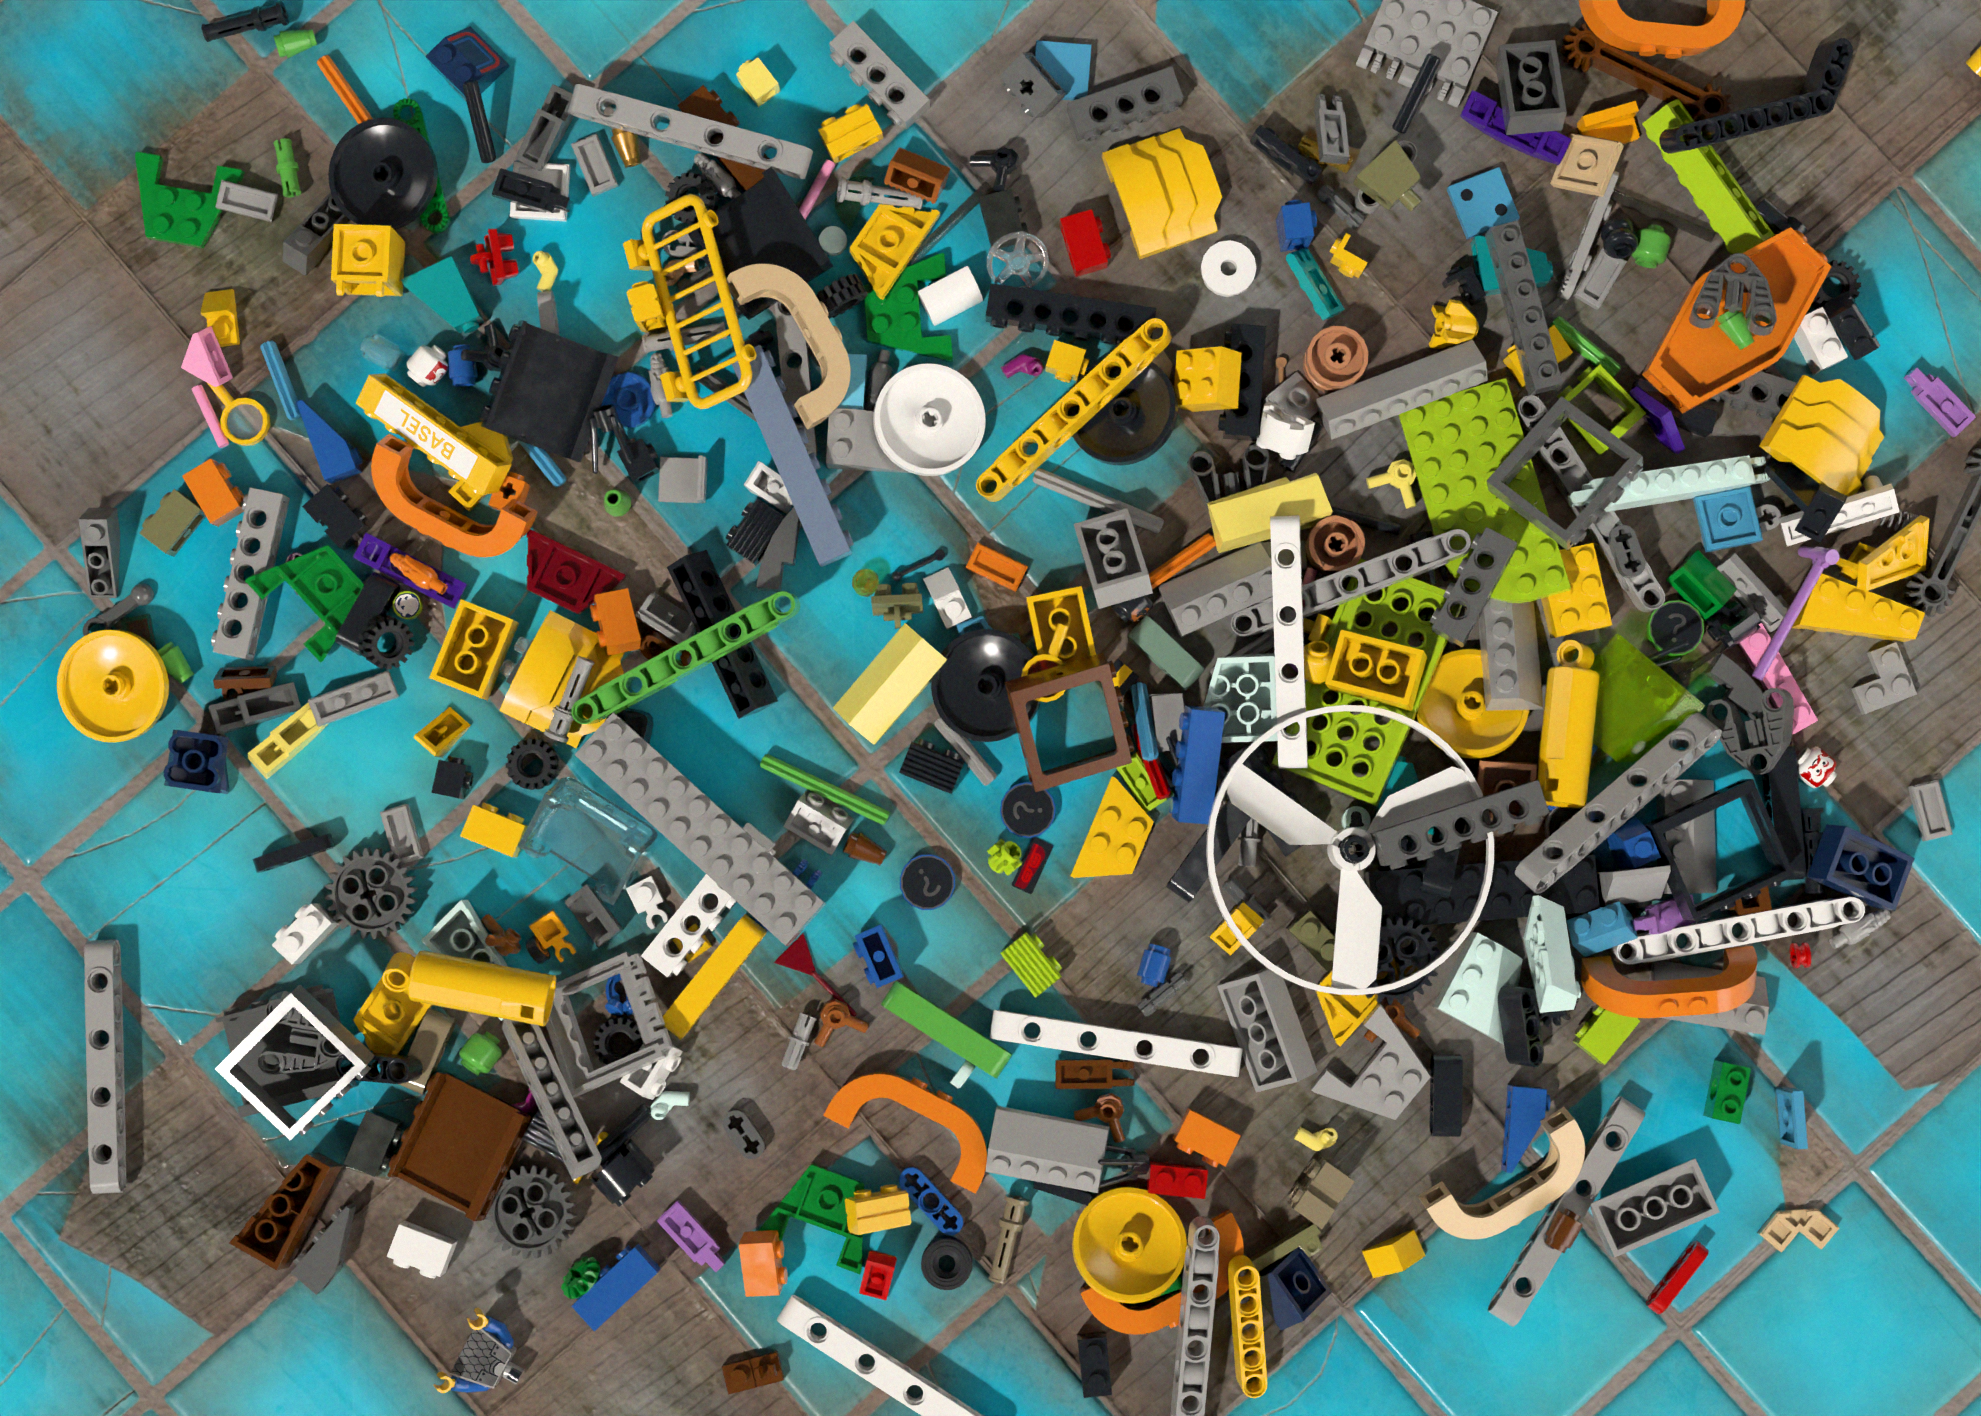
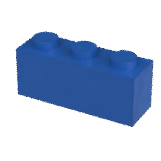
[571,1244,661,1331]

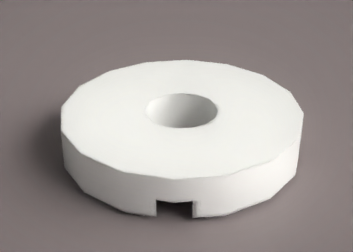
[1200,240,1256,297]

